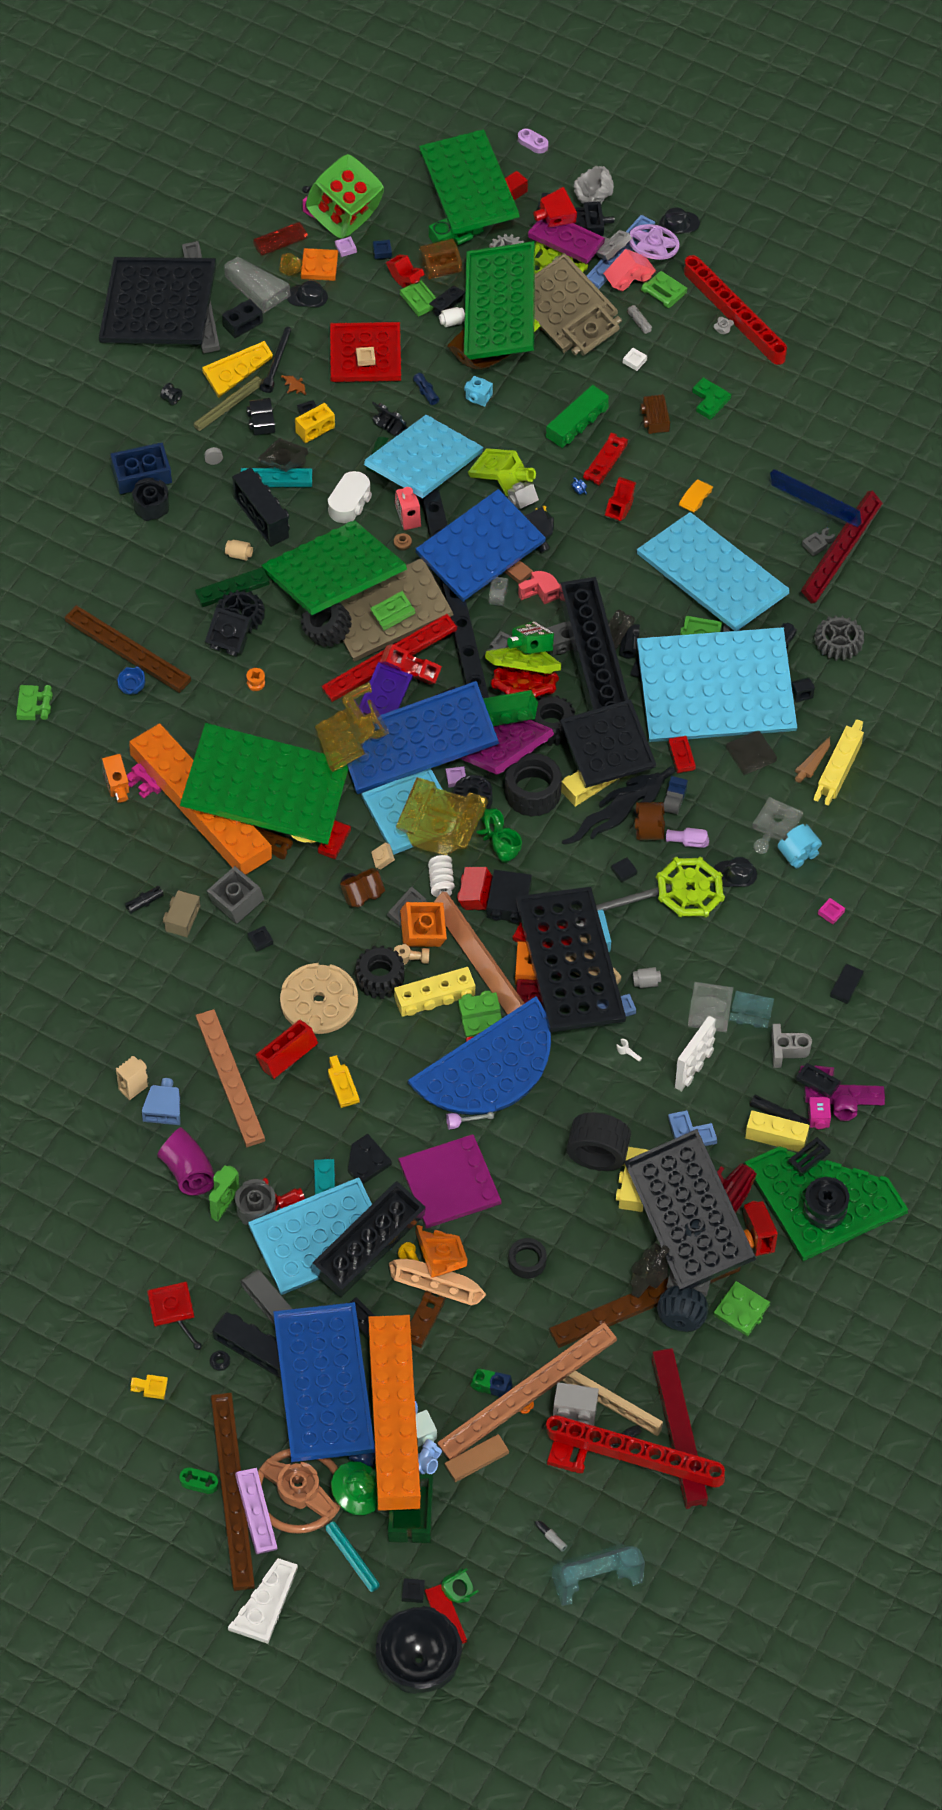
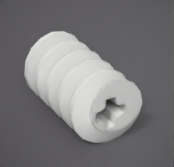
[428,855,455,897]

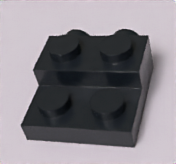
[205,607,252,656]

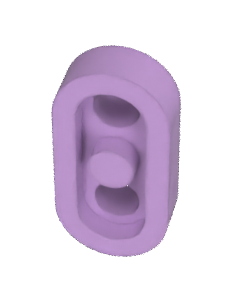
[518,129,548,154]

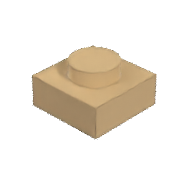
[356,347,376,366]
[371,842,395,870]

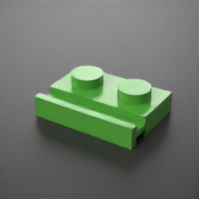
[400,280,436,317]
[370,591,416,631]

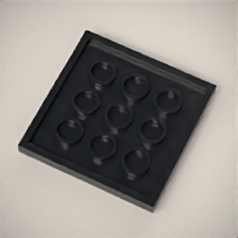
[560,699,657,788]

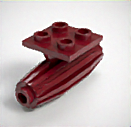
[716,1164,757,1213]

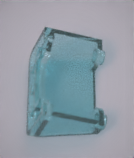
[552,1544,645,1606]

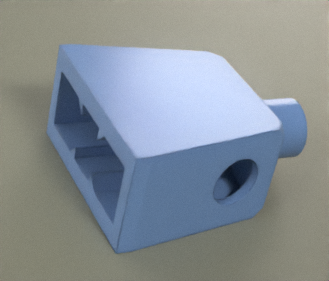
[142,1078,181,1125]

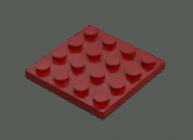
[330,322,401,382]

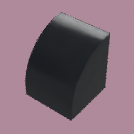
[791,677,815,703]

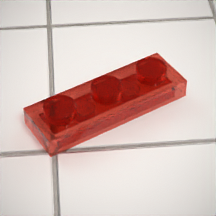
[253,222,307,255]

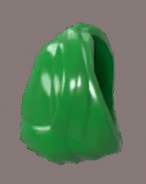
[492,828,522,863]

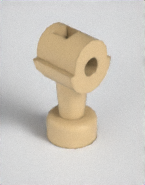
[394,944,430,965]

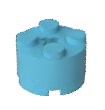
[777,824,822,869]

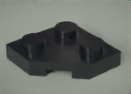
[348,1133,392,1184]

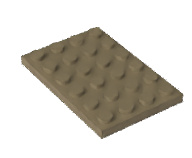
[330,559,453,662]

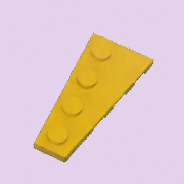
[202,341,273,398]

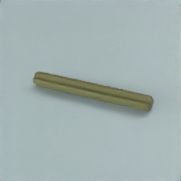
[194,376,262,431]

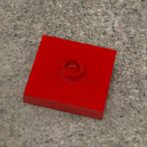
[147,1282,194,1326]

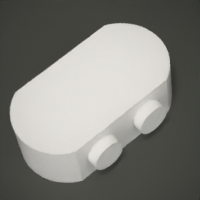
[328,471,372,523]

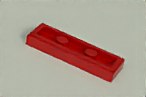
[424,1584,467,1644]

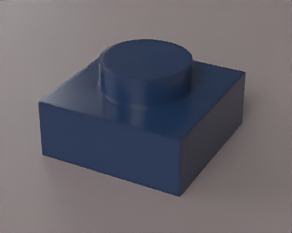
[373,240,392,259]

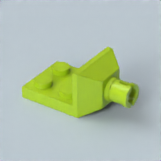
[468,448,536,496]

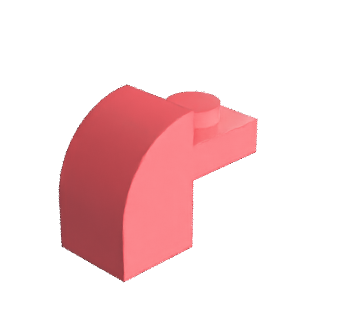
[518,571,560,604]

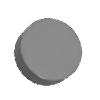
[204,447,223,465]

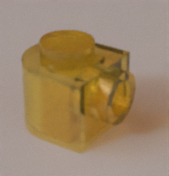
[279,253,302,276]

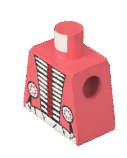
[395,487,421,530]

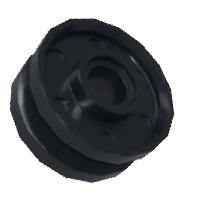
[453,775,493,817]

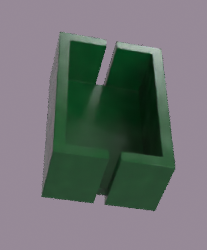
[388,1474,433,1543]

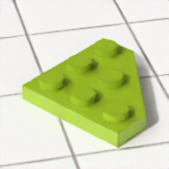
[485,647,561,674]

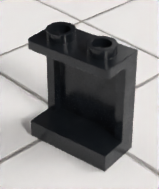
[487,869,532,923]

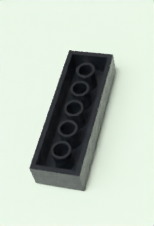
[312,1181,426,1297]

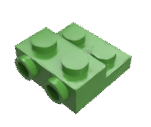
[458,991,502,1038]
[209,1165,240,1222]

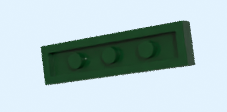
[195,567,270,608]

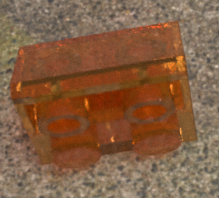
[420,239,462,279]

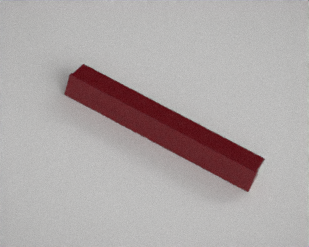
[652,1348,708,1509]

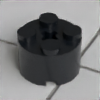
[132,478,169,521]

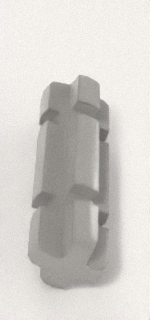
[628,305,652,334]

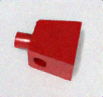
[533,187,577,227]

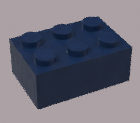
[110,442,172,494]

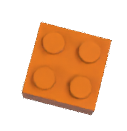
[400,902,447,947]

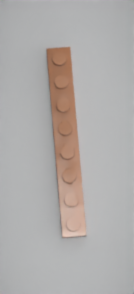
[196,1009,265,1148]

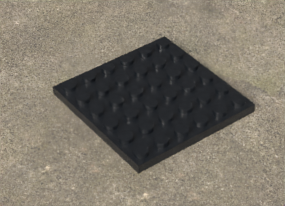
[99,257,217,344]

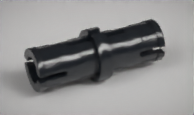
[125,886,164,914]

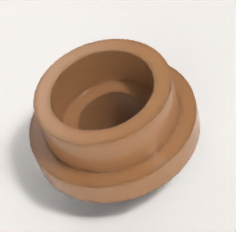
[394,533,412,551]

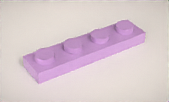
[235,1468,278,1555]

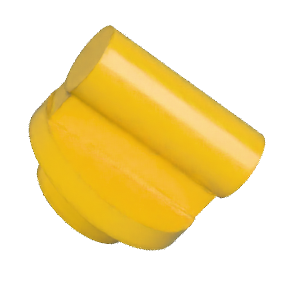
[398,1242,419,1261]

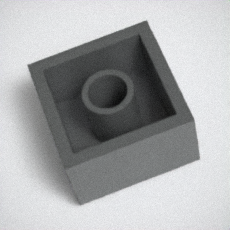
[207,866,264,924]

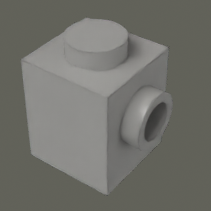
[507,482,539,509]

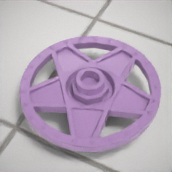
[629,224,679,260]

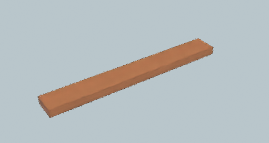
[434,892,525,1014]

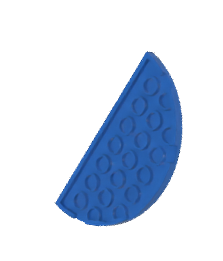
[408,996,551,1115]

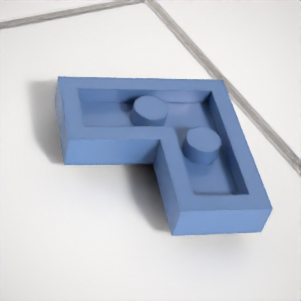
[668,1110,717,1146]

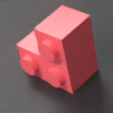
[603,249,656,291]

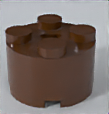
[635,802,665,840]

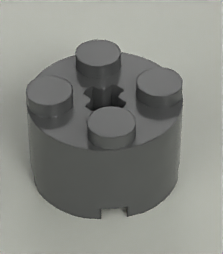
[235,1179,276,1225]

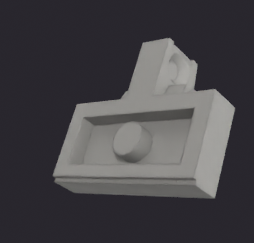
[596,230,632,260]

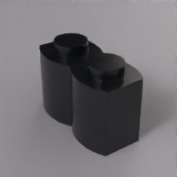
[246,398,275,435]

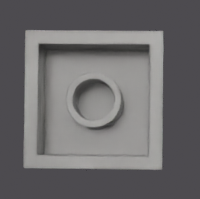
[553,1382,599,1426]

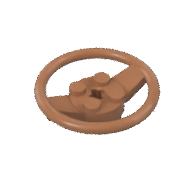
[258,1449,341,1534]

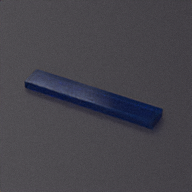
[770,469,861,527]

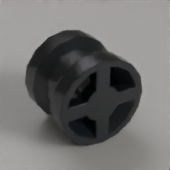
[160,383,182,405]

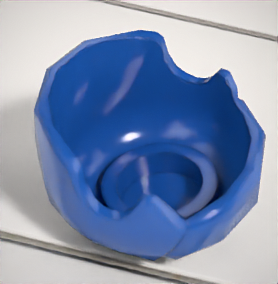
[117,666,146,695]

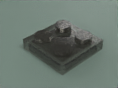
[726,730,777,775]

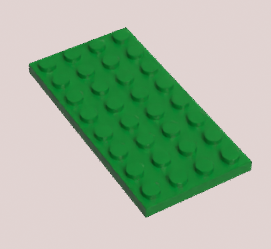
[419,129,519,235]
[464,241,535,360]

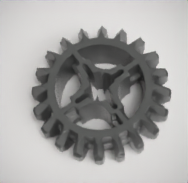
[815,615,864,661]

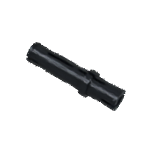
[750,1094,809,1124]

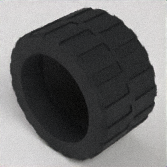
[505,753,562,816]
[566,1112,631,1171]

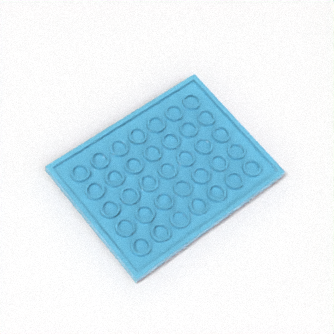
[637,627,797,742]

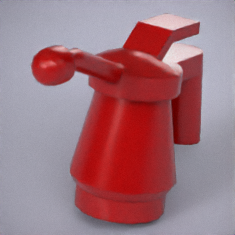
[263,1178,305,1211]

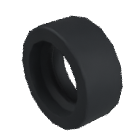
[508,1238,547,1279]

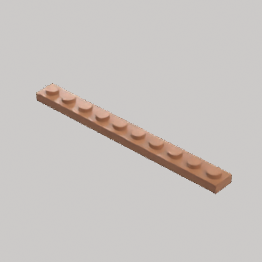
[437,1322,617,1460]

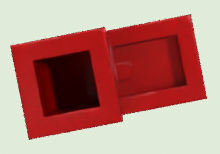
[386,254,425,288]
[605,477,636,521]

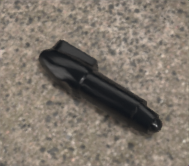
[611,1425,642,1447]

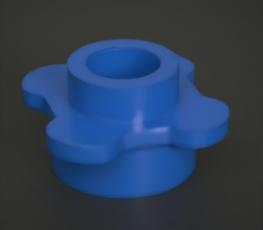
[571,477,587,495]

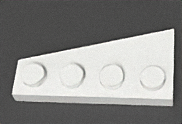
[228,1558,298,1644]

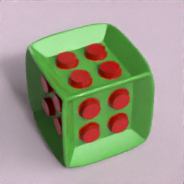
[306,154,384,239]

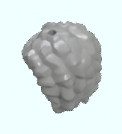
[574,166,614,204]

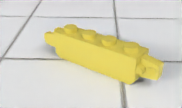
[814,719,864,806]

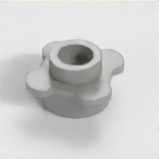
[714,317,734,334]

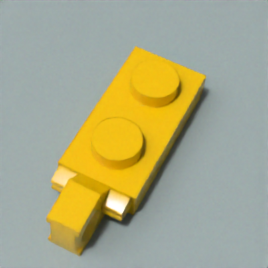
[328,1055,360,1108]

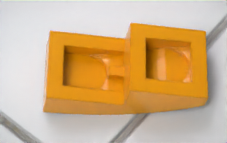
[679,479,713,512]

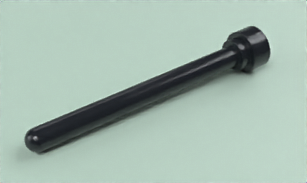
[260,326,291,393]

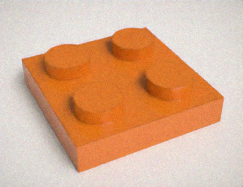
[301,248,338,281]

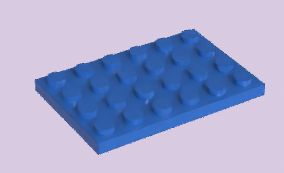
[415,489,546,602]

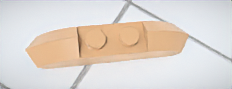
[389,1259,486,1305]

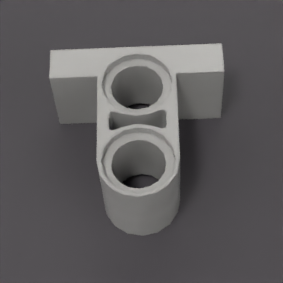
[771,1024,812,1068]

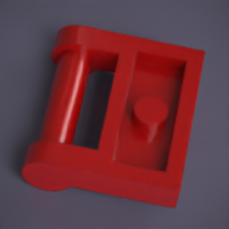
[547,1426,594,1473]

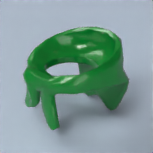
[476,808,504,841]
[441,1568,479,1603]

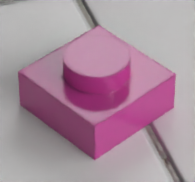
[818,898,845,924]

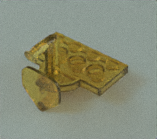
[315,682,389,772]

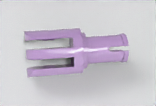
[666,828,709,848]

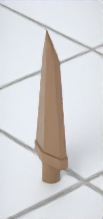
[795,737,830,783]

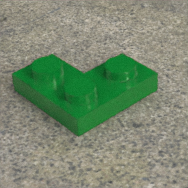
[692,377,731,420]

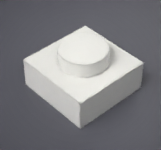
[623,348,647,371]

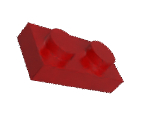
[668,736,696,773]
[318,820,351,859]

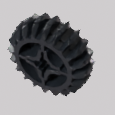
[216,589,265,633]

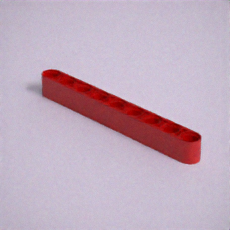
[684,255,787,365]
[546,1415,725,1488]

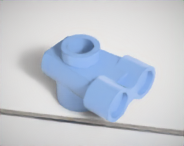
[418,1439,442,1474]

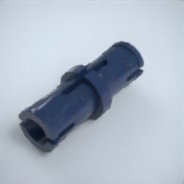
[413,373,439,405]

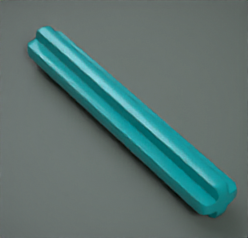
[326,1521,380,1592]

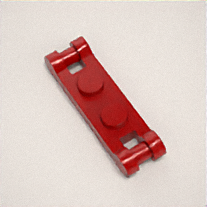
[583,433,628,486]

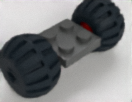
[658,1220,711,1332]

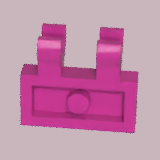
[127,764,162,798]

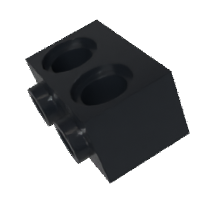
[222,299,263,338]

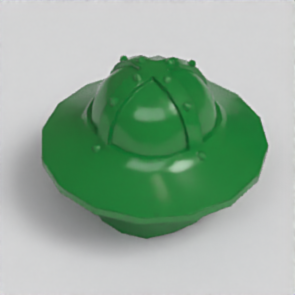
[331,1461,378,1516]

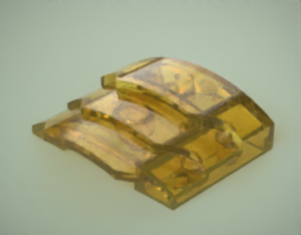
[396,777,488,855]

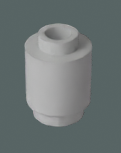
[633,967,661,988]

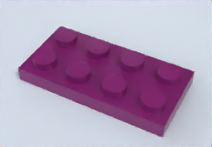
[528,219,605,264]

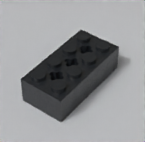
[232,467,290,547]

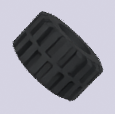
[301,602,352,647]
[532,695,575,746]
[356,945,405,999]

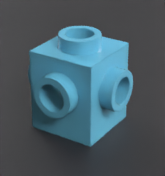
[464,376,493,407]

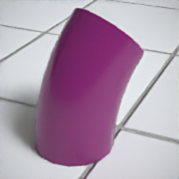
[157,1127,215,1195]

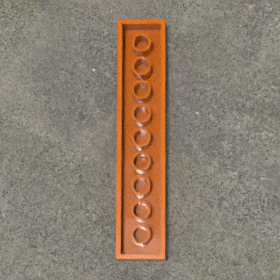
[129,723,272,875]
[368,1315,421,1511]

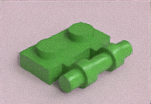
[16,685,53,720]

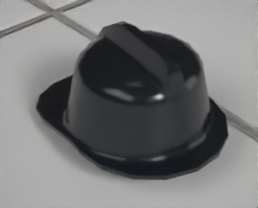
[659,207,700,234]
[286,280,328,307]
[714,857,758,887]

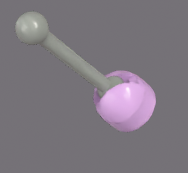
[446,1112,494,1130]

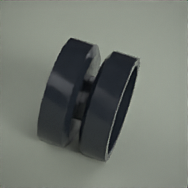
[803,1177,850,1229]

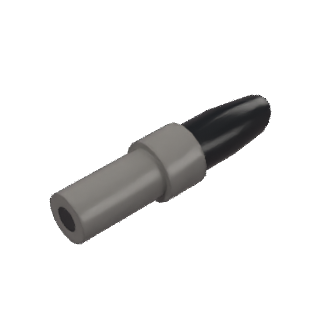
[535,1521,567,1552]

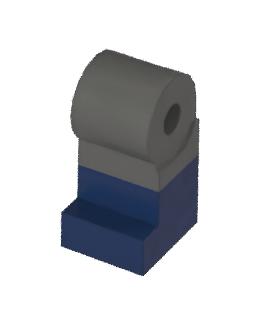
[664,776,688,815]

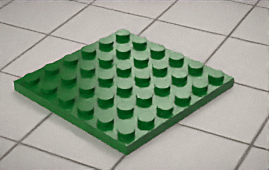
[261,520,407,615]

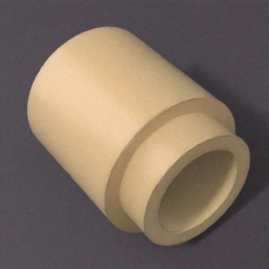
[225,539,253,561]

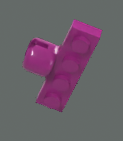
[805,1085,885,1121]

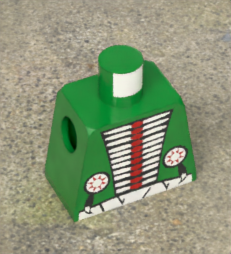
[507,621,554,654]

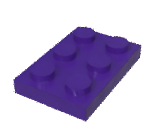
[357,662,413,718]

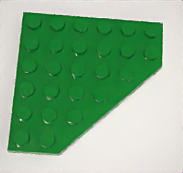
[744,1146,908,1261]

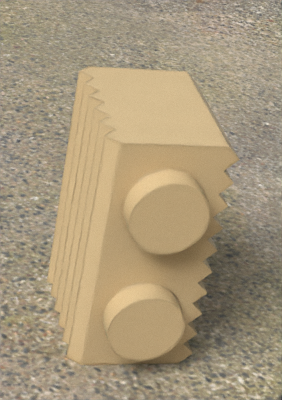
[116,1056,148,1100]

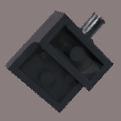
[574,201,614,236]

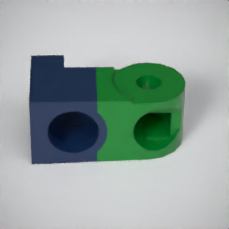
[470,1369,513,1398]

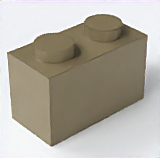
[163,890,201,937]

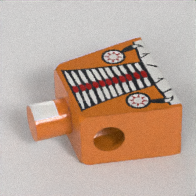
[102,754,129,803]

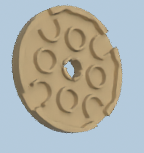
[280,963,358,1034]

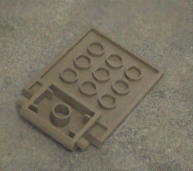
[535,253,622,356]

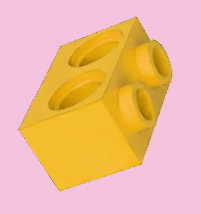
[295,403,335,443]

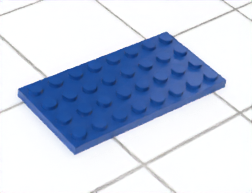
[336,681,499,794]
[273,1302,375,1462]

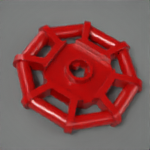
[491,667,559,697]

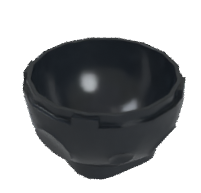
[375,1606,462,1694]

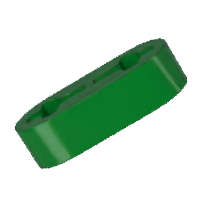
[179,1468,219,1494]

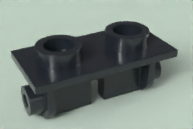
[429,285,466,316]

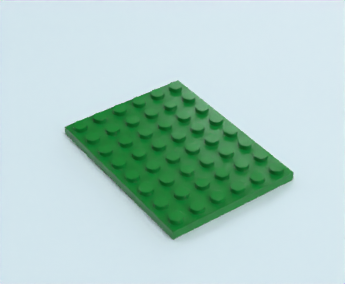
[180,723,349,844]

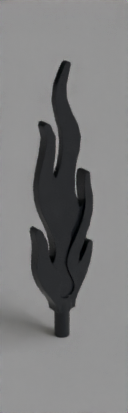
[562,766,675,844]

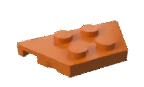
[415,1225,468,1278]

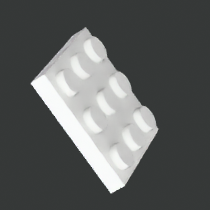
[675,1016,716,1092]

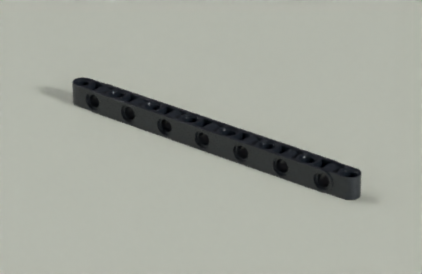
[421,489,489,698]

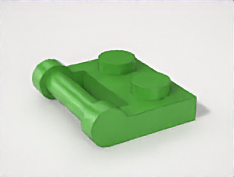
[641,271,687,309]

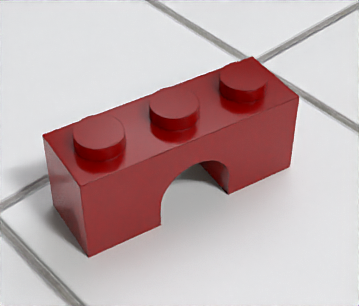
[380,644,442,685]

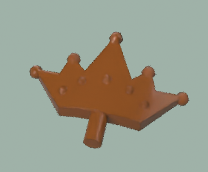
[281,375,306,395]

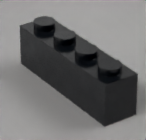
[213,1312,281,1379]

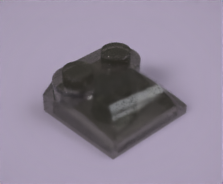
[258,438,308,472]

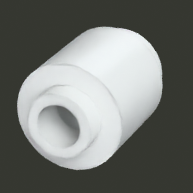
[439,307,465,328]

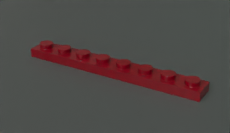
[801,490,883,604]

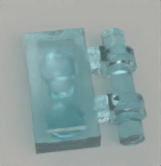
[729,991,774,1028]

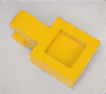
[130,1374,168,1399]

